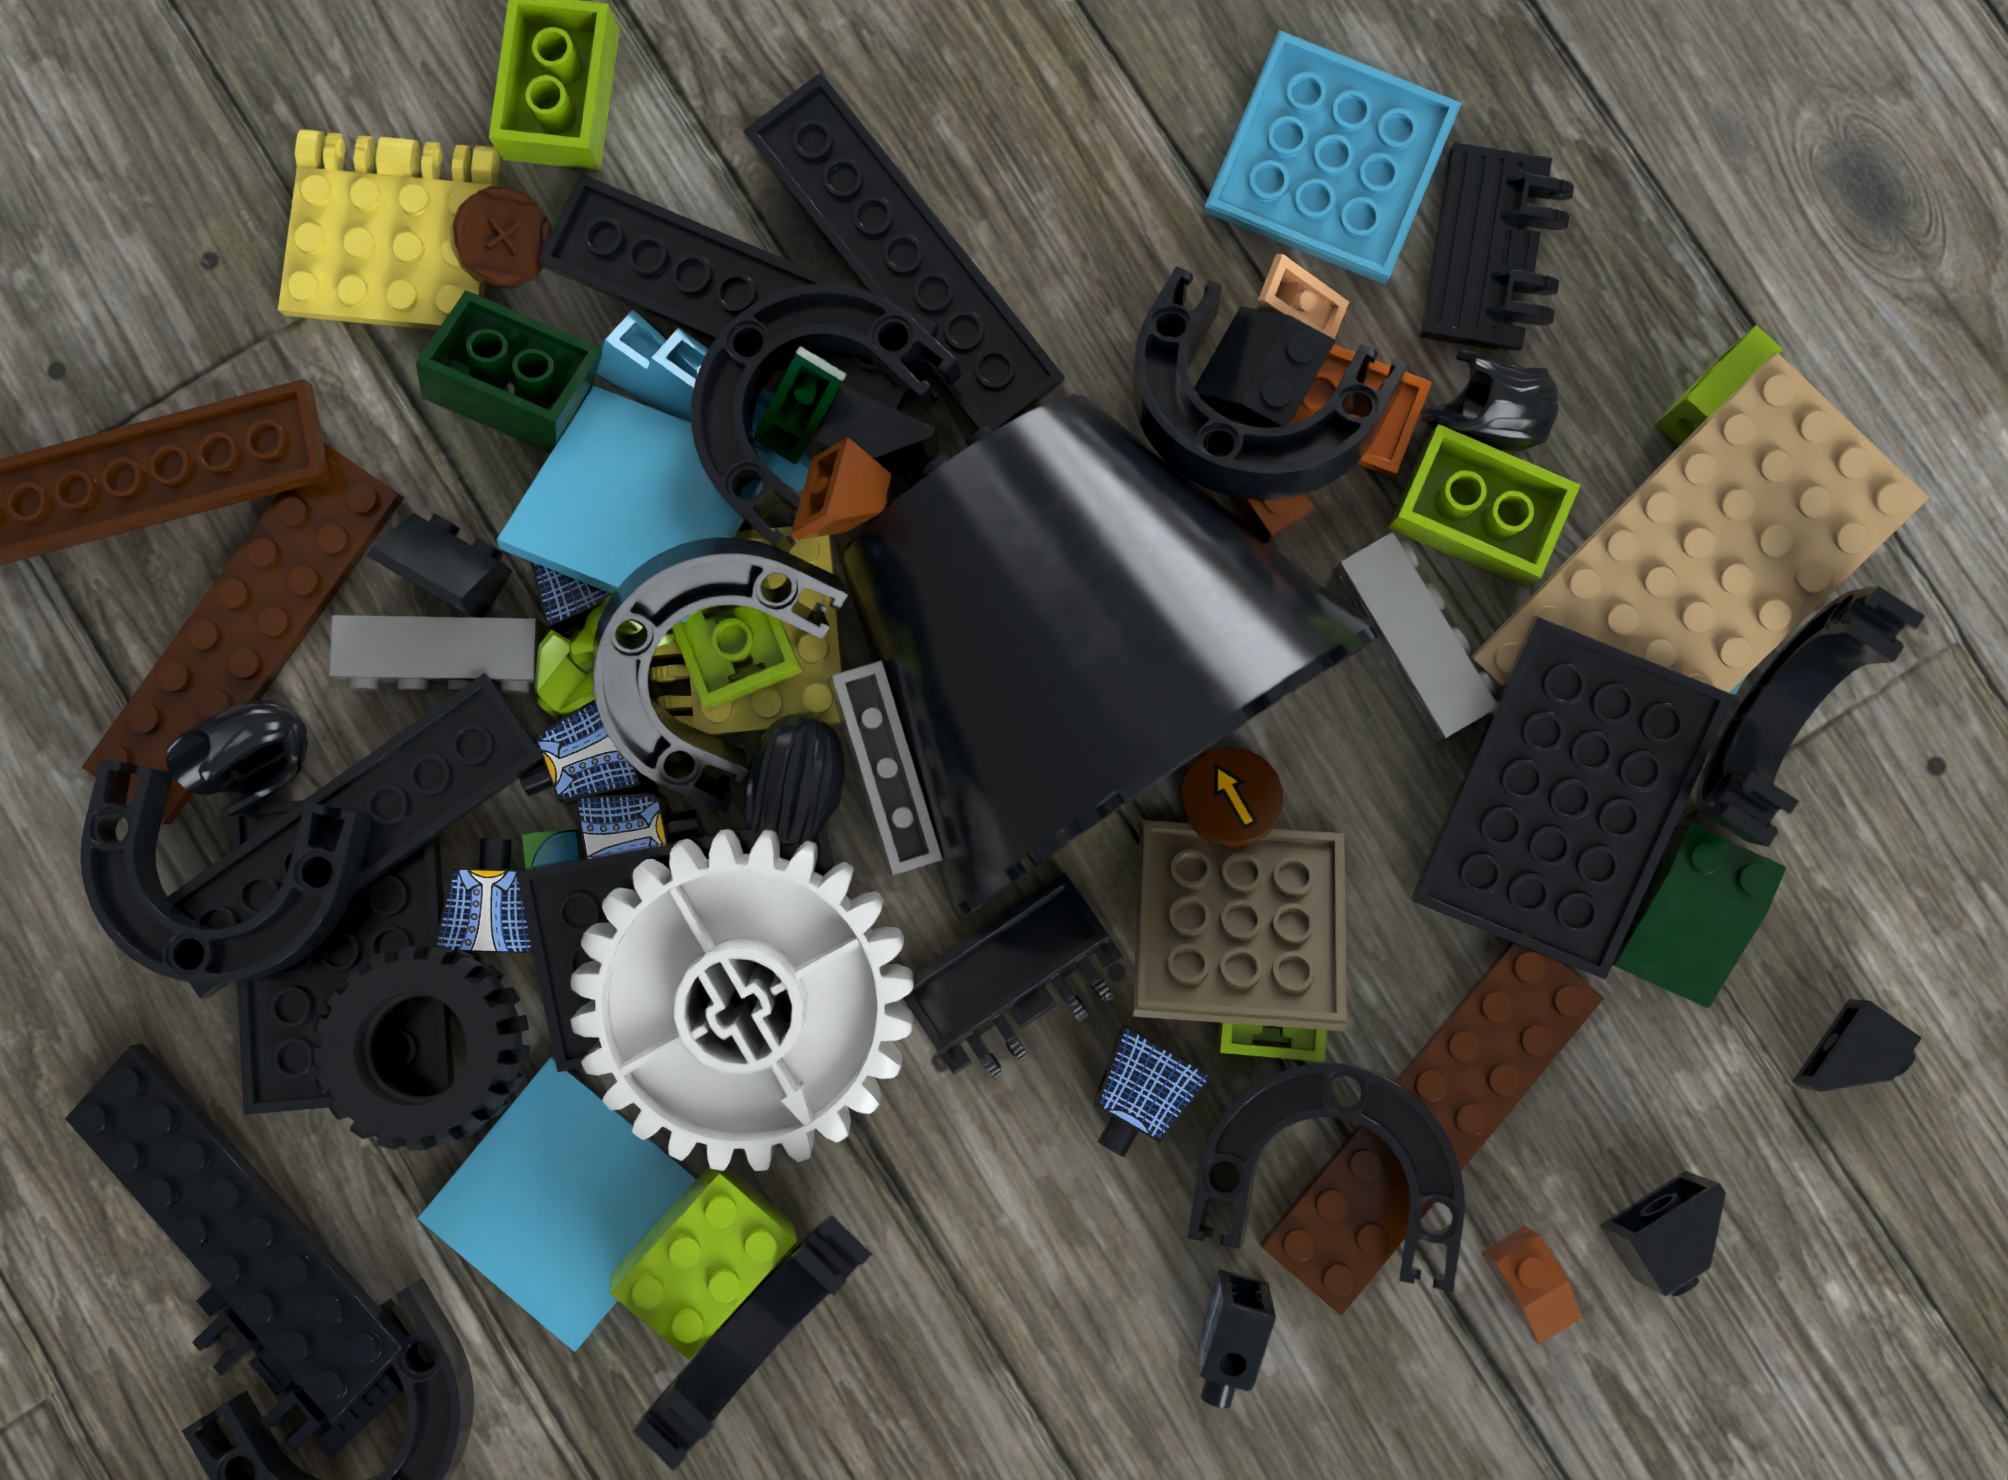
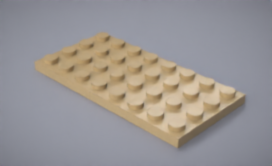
[1471,352,1929,693]

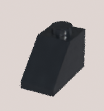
[1792,999,1922,1092]

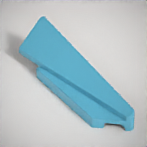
[596,310,811,491]

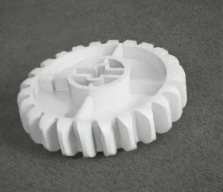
[570,829,914,1171]

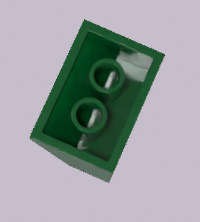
[416,290,602,454]

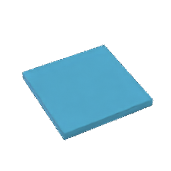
[1203,30,1462,286]
[497,386,775,623]
[418,1056,698,1352]

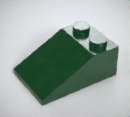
[1612,824,1787,1008]

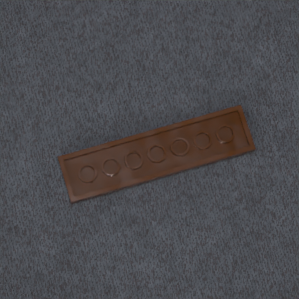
[0,379,330,565]
[82,442,405,825]
[1260,931,1604,1316]

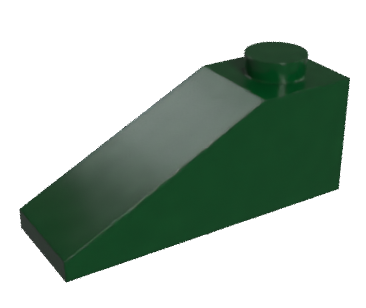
[753,346,847,465]

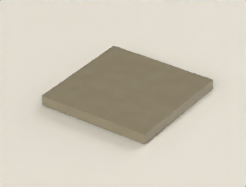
[1133,819,1347,1031]

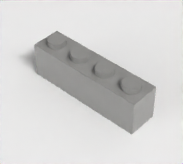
[1333,532,1497,743]
[329,615,547,694]
[828,661,943,875]

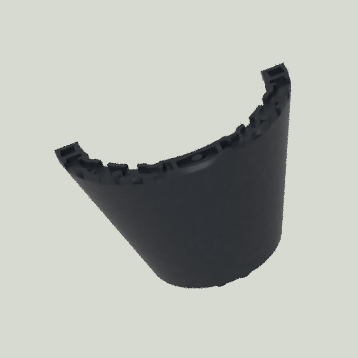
[842,394,1378,921]

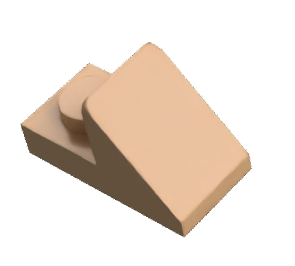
[1258,254,1349,339]

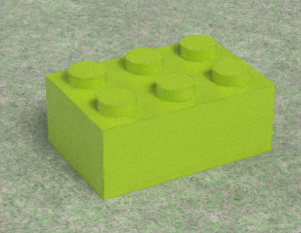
[489,0,620,171]
[1388,424,1581,588]
[610,1165,797,1360]

